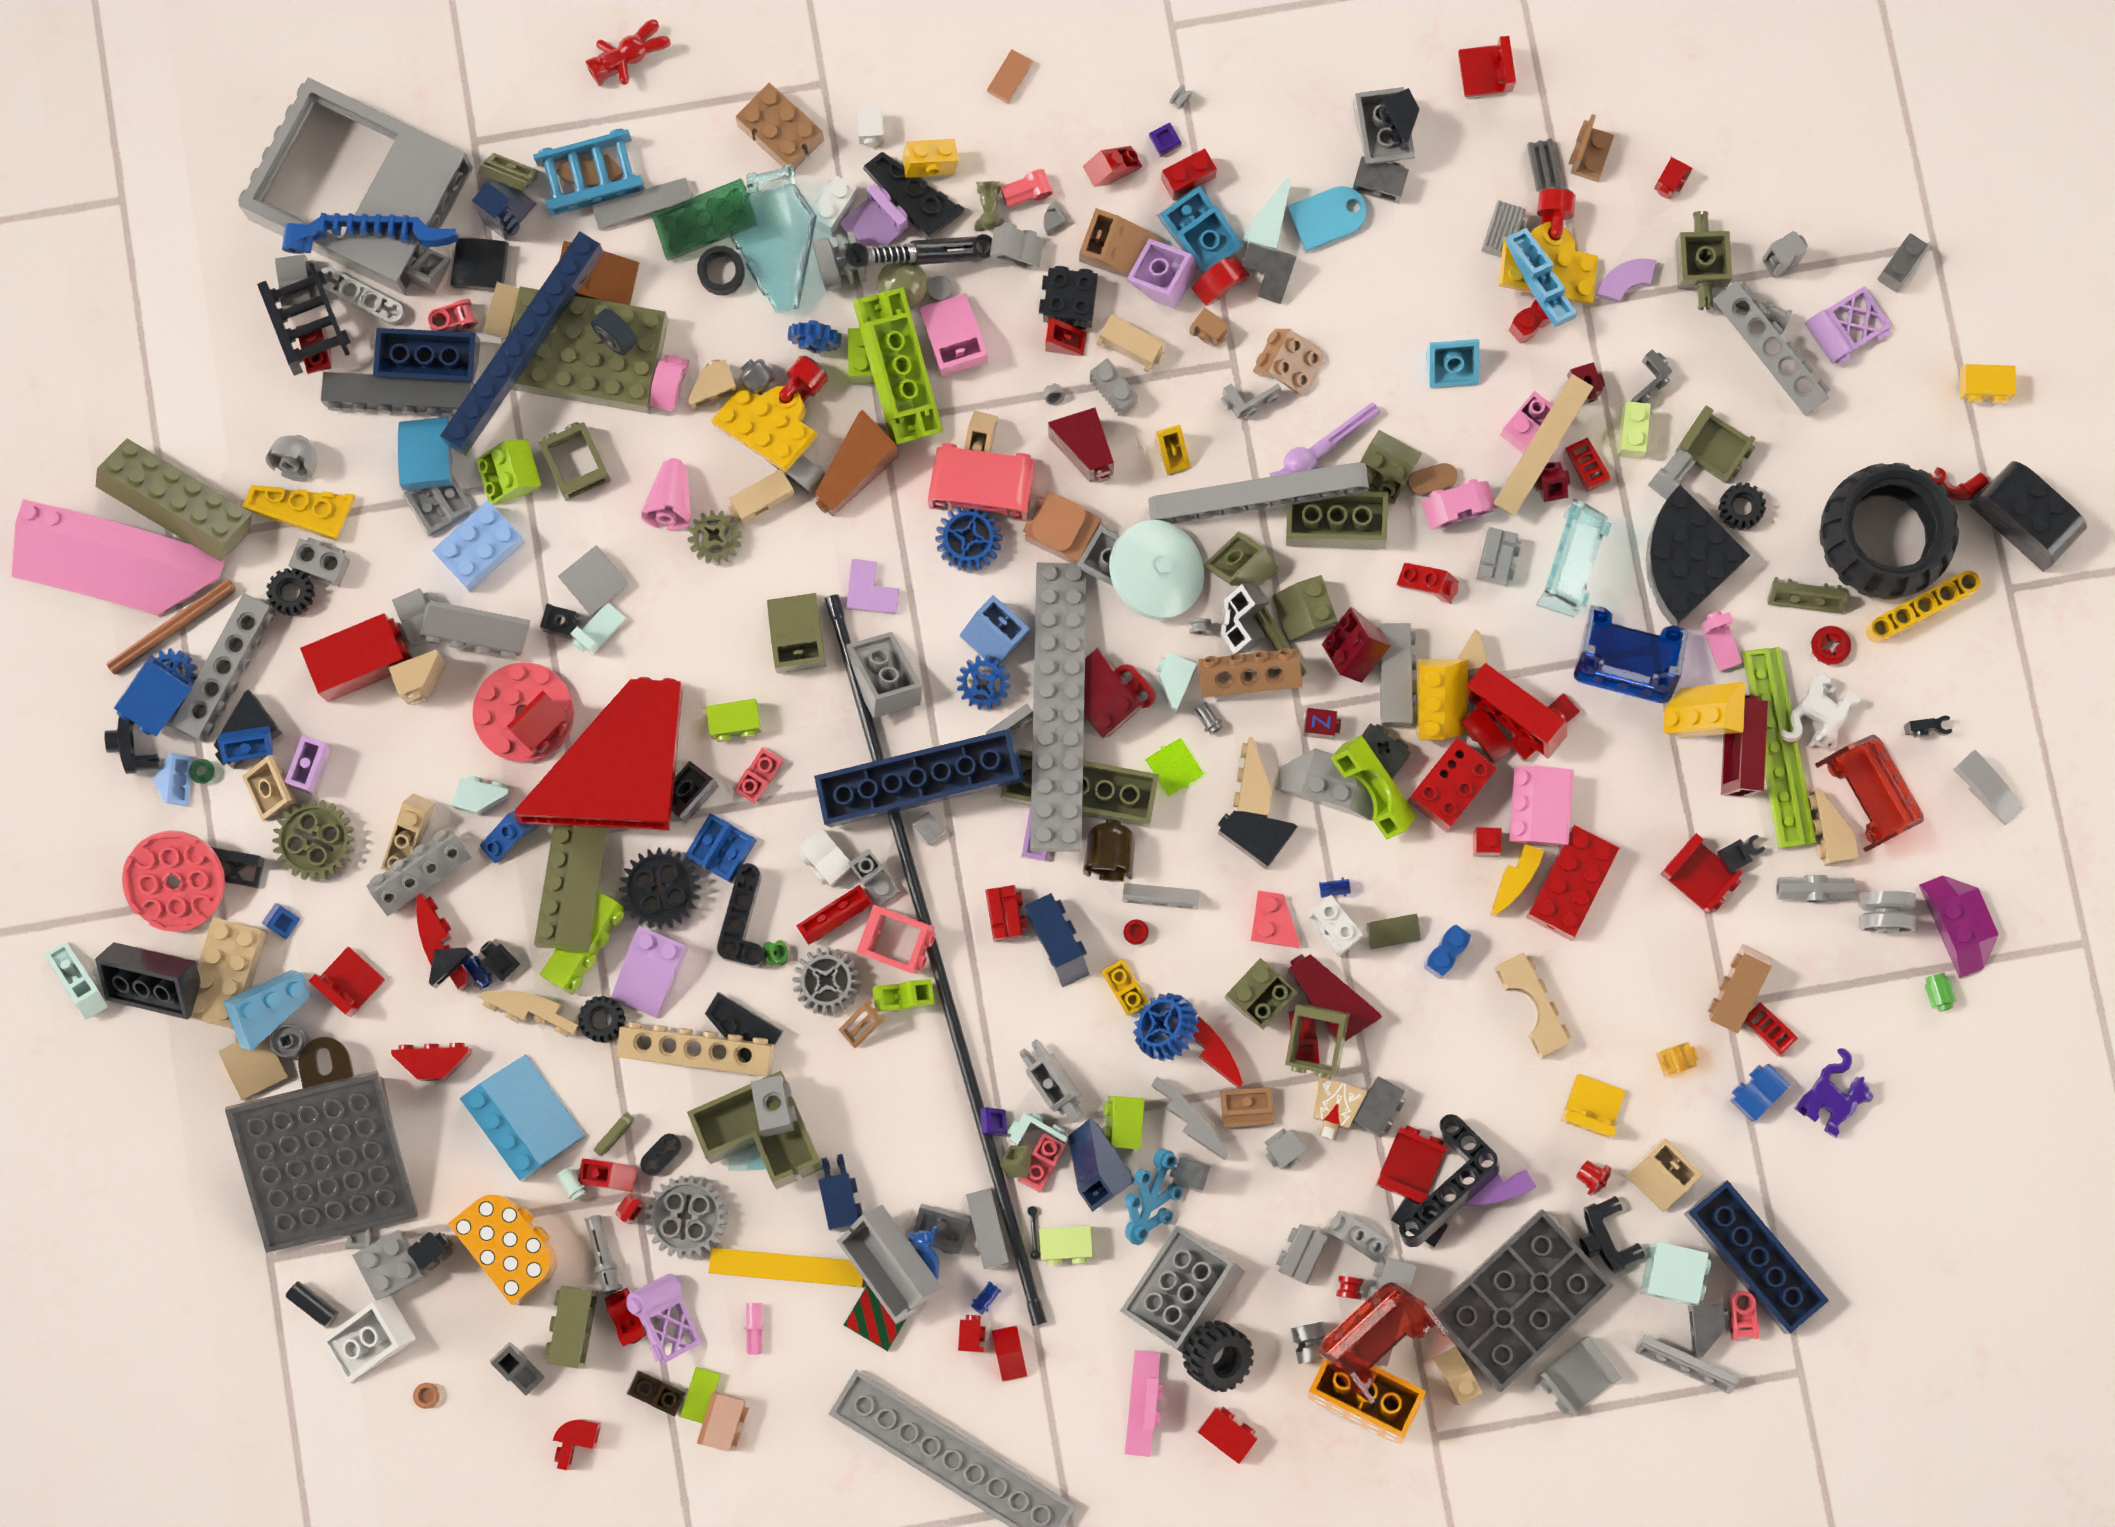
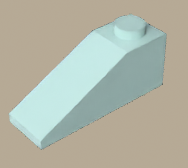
[1243,178,1291,250]
[44,941,108,1020]

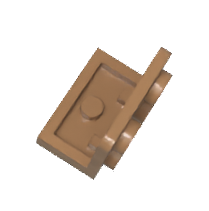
[1253,329,1325,395]

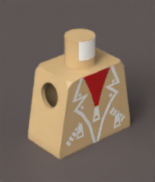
[1313,1077,1367,1140]

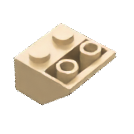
[1626,1138,1703,1212]

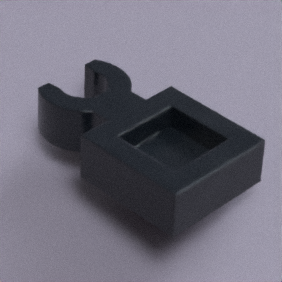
[1717,835,1765,874]

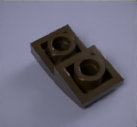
[626,1370,686,1417]

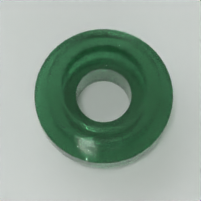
[189,759,215,784]

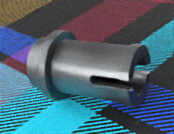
[1193,702,1223,735]

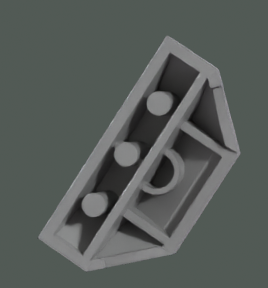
[1275,748,1374,821]

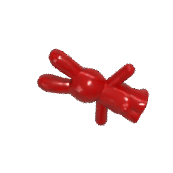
[585,19,671,87]

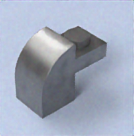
[490,1342,545,1396]

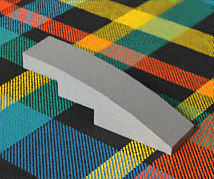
[1151,1077,1228,1160]

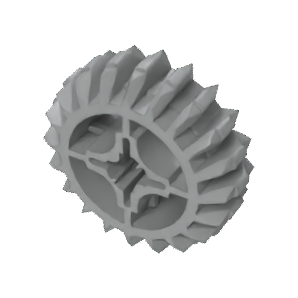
[792,947,861,1016]

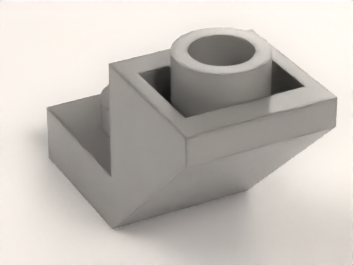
[848,849,900,906]

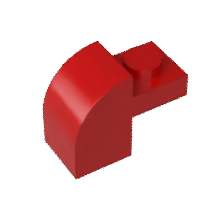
[1191,257,1250,306]
[605,1287,646,1347]
[553,1419,602,1471]

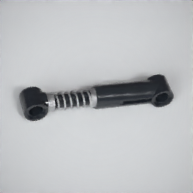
[837,234,992,272]

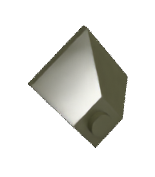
[1204,531,1279,586]

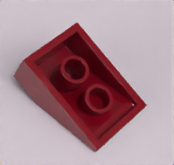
[1084,647,1146,738]

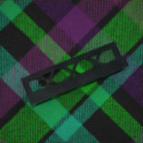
[211,847,265,889]

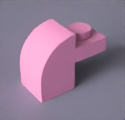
[649,354,689,412]

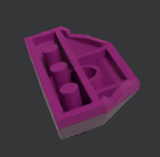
[1919,875,1999,978]

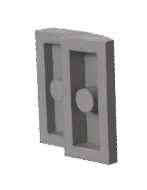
[403,475,473,537]
[558,545,629,616]

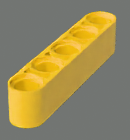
[1866,570,1981,643]

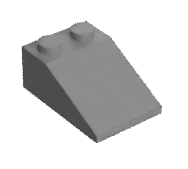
[1353,87,1415,165]
[846,632,922,718]

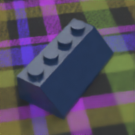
[373,328,480,382]

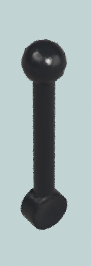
[1027,1206,1041,1260]

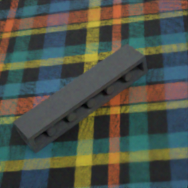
[321,372,475,416]

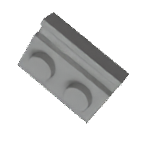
[986,703,1033,734]

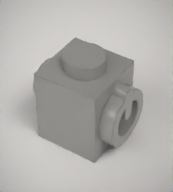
[1264,1128,1306,1170]

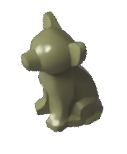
[974,181,1005,231]

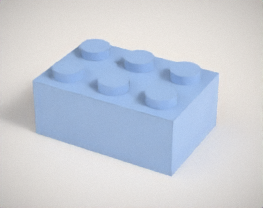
[432,500,525,592]

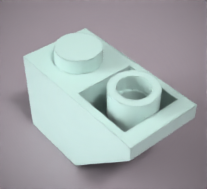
[452,775,512,816]

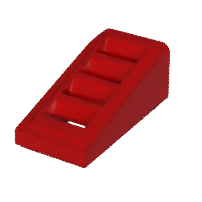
[1565,437,1611,492]
[1744,1002,1798,1057]
[615,1193,645,1224]

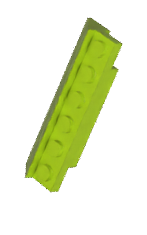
[852,287,943,445]

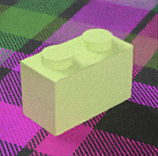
[1617,401,1651,459]
[1039,1226,1092,1265]

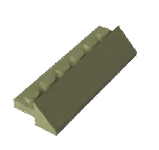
[534,825,609,952]

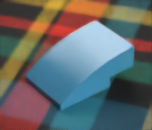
[1157,186,1243,274]
[398,416,453,491]

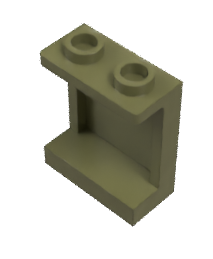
[1675,405,1756,483]

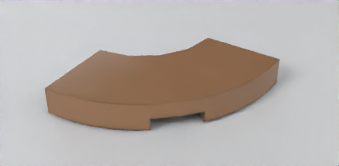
[556,154,623,186]

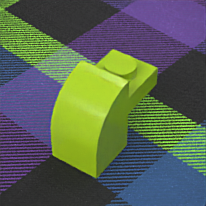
[872,979,935,1012]

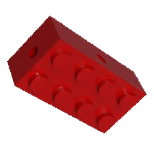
[1525,825,1620,941]

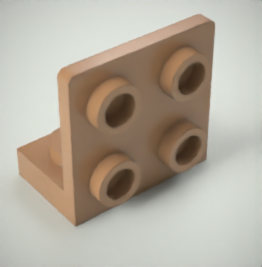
[1568,114,1614,182]

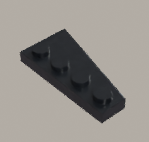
[863,151,965,240]

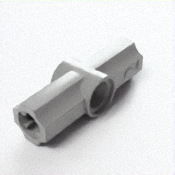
[1776,875,1856,903]

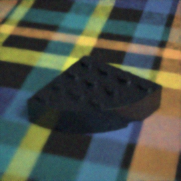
[1646,485,1750,628]

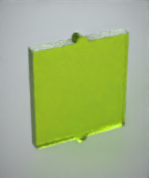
[1145,737,1204,796]

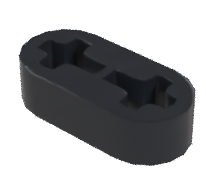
[640,1133,682,1176]

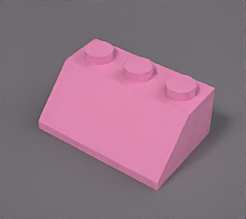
[1509,766,1574,846]

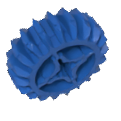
[935,507,1003,572]
[1133,992,1200,1061]

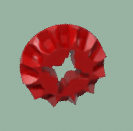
[1810,626,1851,666]

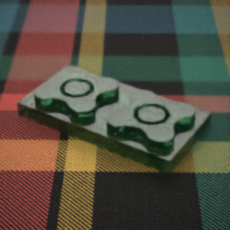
[651,178,758,261]

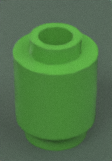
[1925,973,1957,1012]

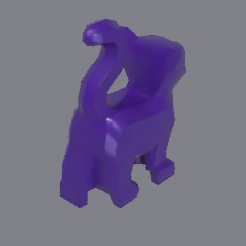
[1793,1048,1874,1138]

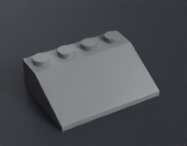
[1120,1226,1246,1354]

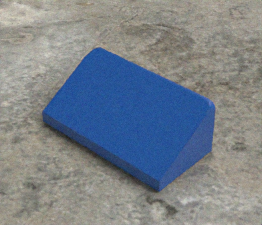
[218,726,274,763]

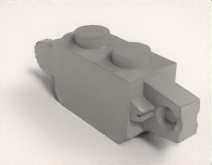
[1019,1039,1085,1123]

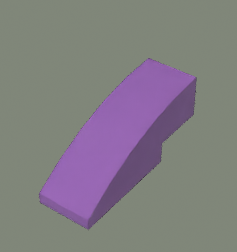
[1464,1169,1536,1206]

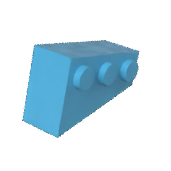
[223,970,311,1051]

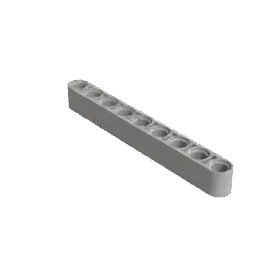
[1148,462,1369,524]

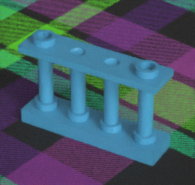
[533,128,645,217]

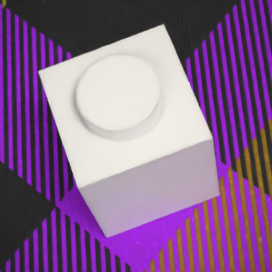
[857,107,884,147]

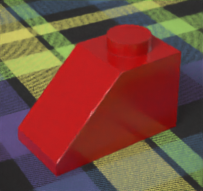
[578,1158,637,1192]

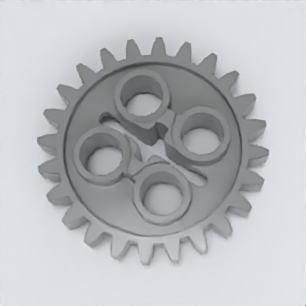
[644,1175,728,1259]

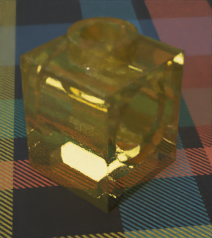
[1656,1042,1698,1077]

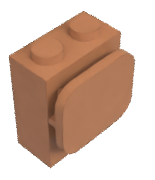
[1023,492,1101,564]

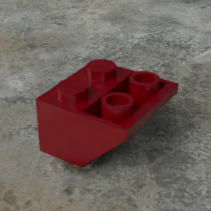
[1321,607,1391,683]

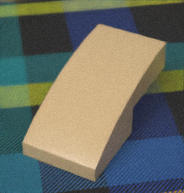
[482,282,519,339]

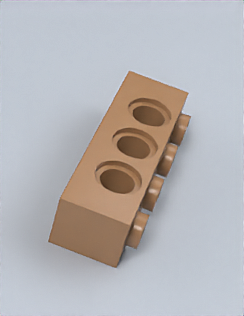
[1198,648,1302,698]

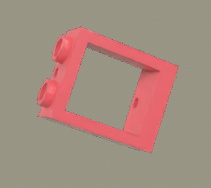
[856,905,936,974]

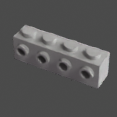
[366,827,471,916]

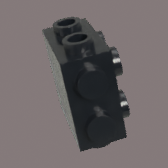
[1039,266,1098,330]

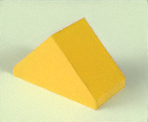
[1155,424,1191,475]

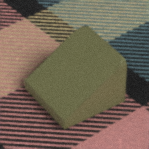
[1000,1145,1032,1177]

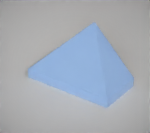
[153,753,193,807]

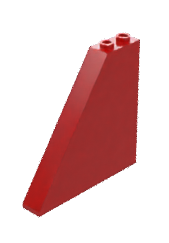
[515,677,683,831]

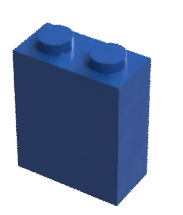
[113,655,193,737]

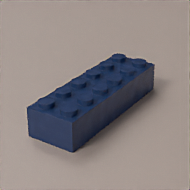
[1684,1180,1829,1334]

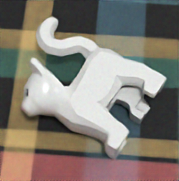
[1780,672,1861,749]

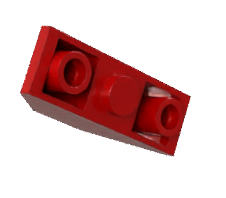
[391,1043,472,1081]

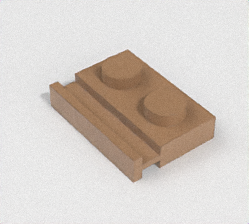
[1220,1087,1274,1128]

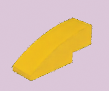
[1490,844,1545,917]

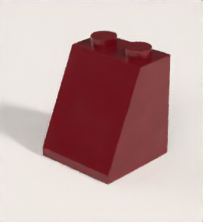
[1048,407,1114,483]

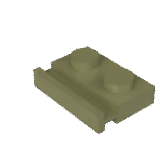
[478,153,539,191]

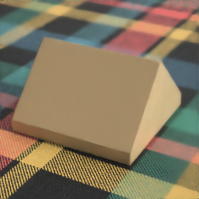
[242,755,298,821]

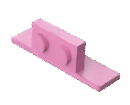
[1125,1350,1163,1457]

